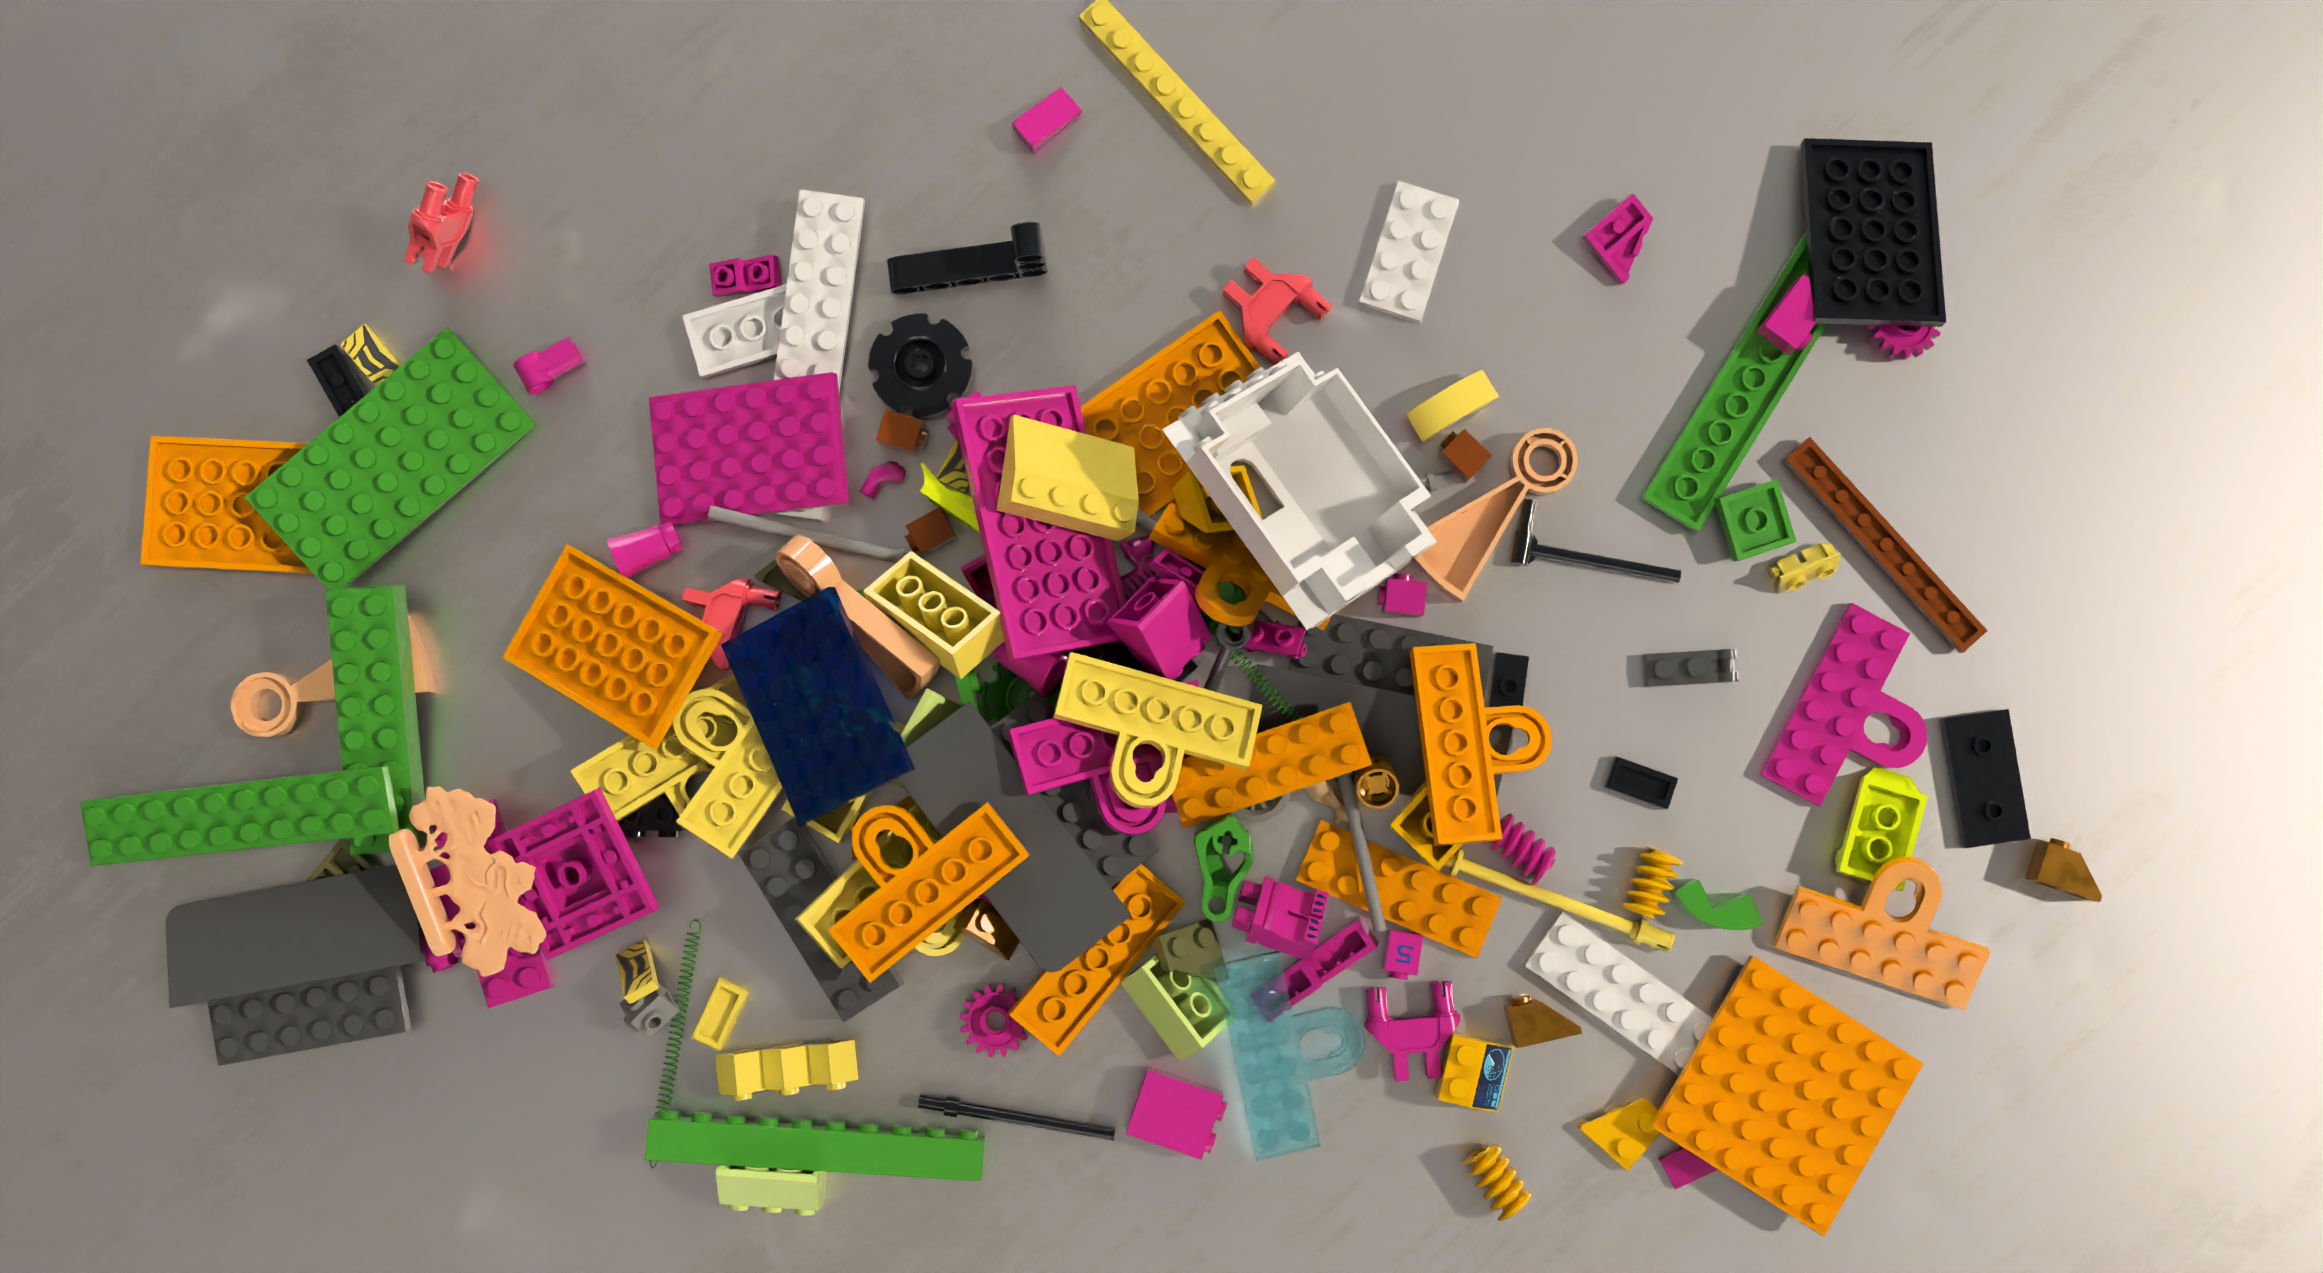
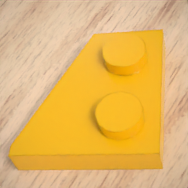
[1577,1097,1660,1171]

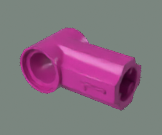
[513,337,585,395]

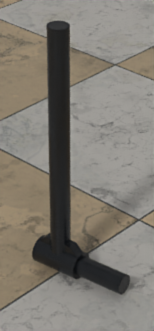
[1510,499,1681,583]

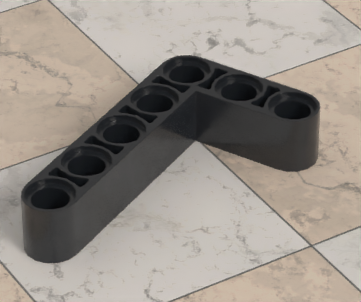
[887,222,1048,294]

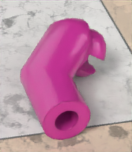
[860,461,905,499]

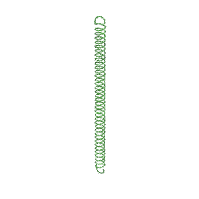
[1142,554,1302,723]
[650,919,701,1168]

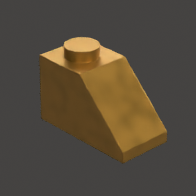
[2025,838,2102,902]
[953,899,1019,961]
[1504,995,1582,1048]

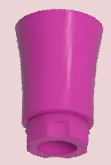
[607,521,684,578]
[992,641,1068,697]

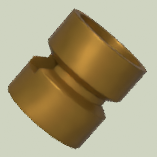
[1353,754,1399,809]

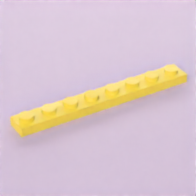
[1079,0,1276,205]

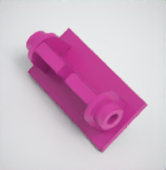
[1239,621,1307,659]

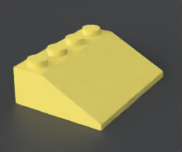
[997,415,1139,541]

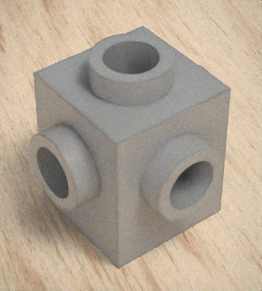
[620,983,680,1038]

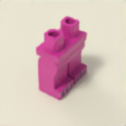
[1231,876,1329,962]

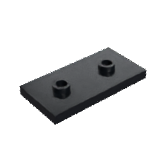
[1940,709,2031,848]

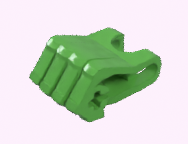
[1193,813,1253,922]

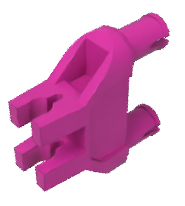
[1364,981,1460,1082]

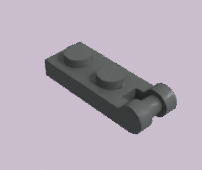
[1643,649,1739,687]

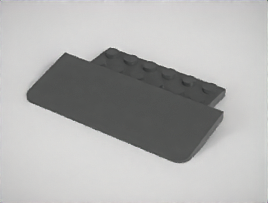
[1250,614,1513,796]
[893,692,1159,972]
[166,865,426,1066]

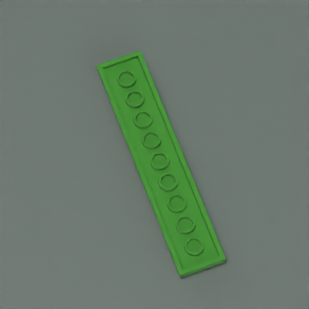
[1640,232,1826,533]
[80,765,399,866]

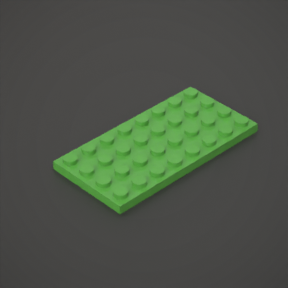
[244,327,537,590]

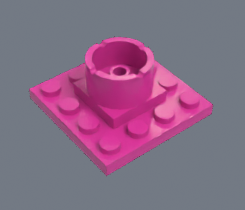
[487,787,660,960]

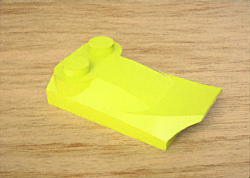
[920,463,981,536]
[1835,766,1928,891]

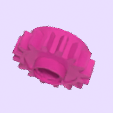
[1866,325,1941,360]
[960,983,1028,1057]

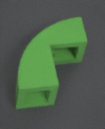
[1669,879,1764,930]

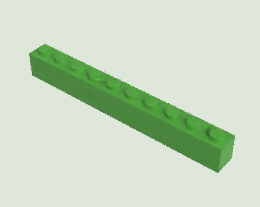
[645,1110,985,1181]

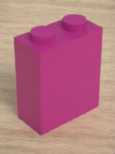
[1126,1066,1227,1160]

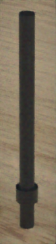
[918,1094,1116,1141]

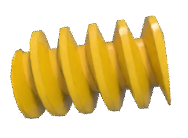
[1622,847,1683,921]
[1461,1144,1531,1221]

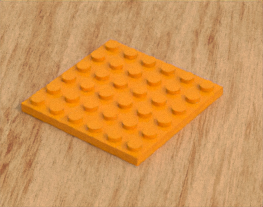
[1649,956,1924,1236]

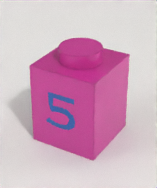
[1381,929,1423,980]

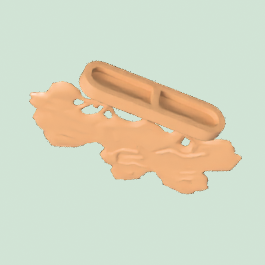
[389,786,546,977]

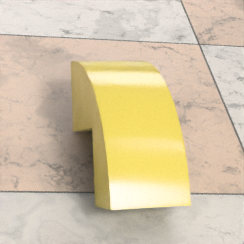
[1405,369,1499,442]

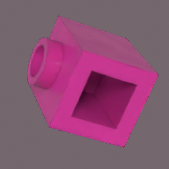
[1377,574,1427,617]

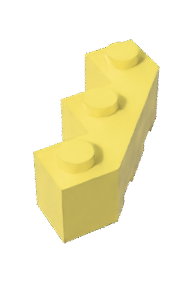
[715,1040,858,1101]

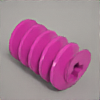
[1483,813,1556,885]

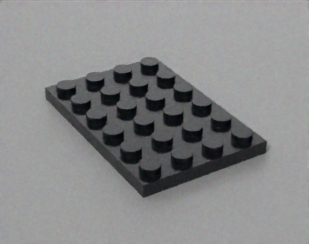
[1801,138,1946,327]

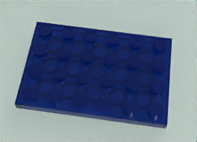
[721,587,915,826]

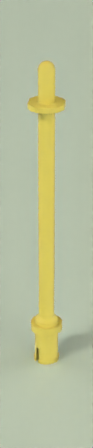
[1445,849,1675,953]

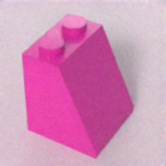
[1107,577,1212,680]

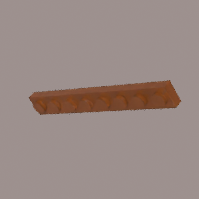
[1783,437,1988,653]

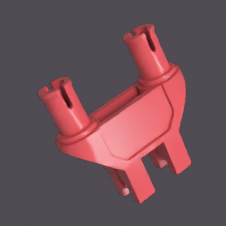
[405,172,479,273]
[1222,257,1333,366]
[682,578,782,674]

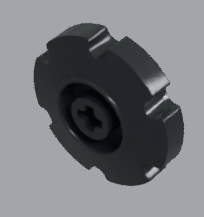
[868,313,973,419]

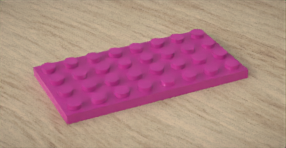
[951,385,1126,661]

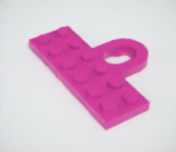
[1759,603,1927,806]
[1007,680,1199,836]

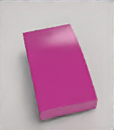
[709,255,782,296]

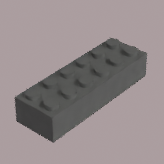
[738,817,904,1022]

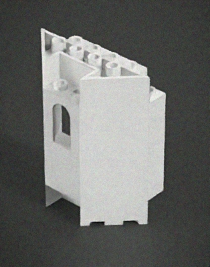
[1162,352,1437,630]

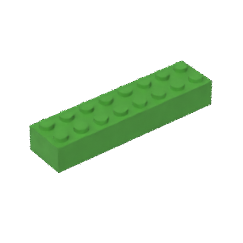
[325,584,427,855]

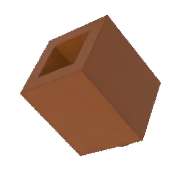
[876,409,929,456]
[1438,429,1492,483]
[904,507,958,557]

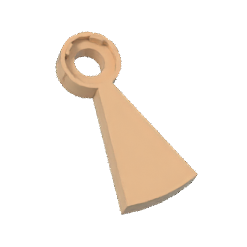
[1412,428,1578,602]
[775,535,940,699]
[231,614,435,738]

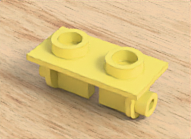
[1769,542,1841,594]

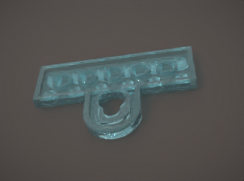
[1214,951,1366,1161]

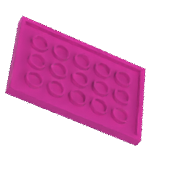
[649,372,849,526]

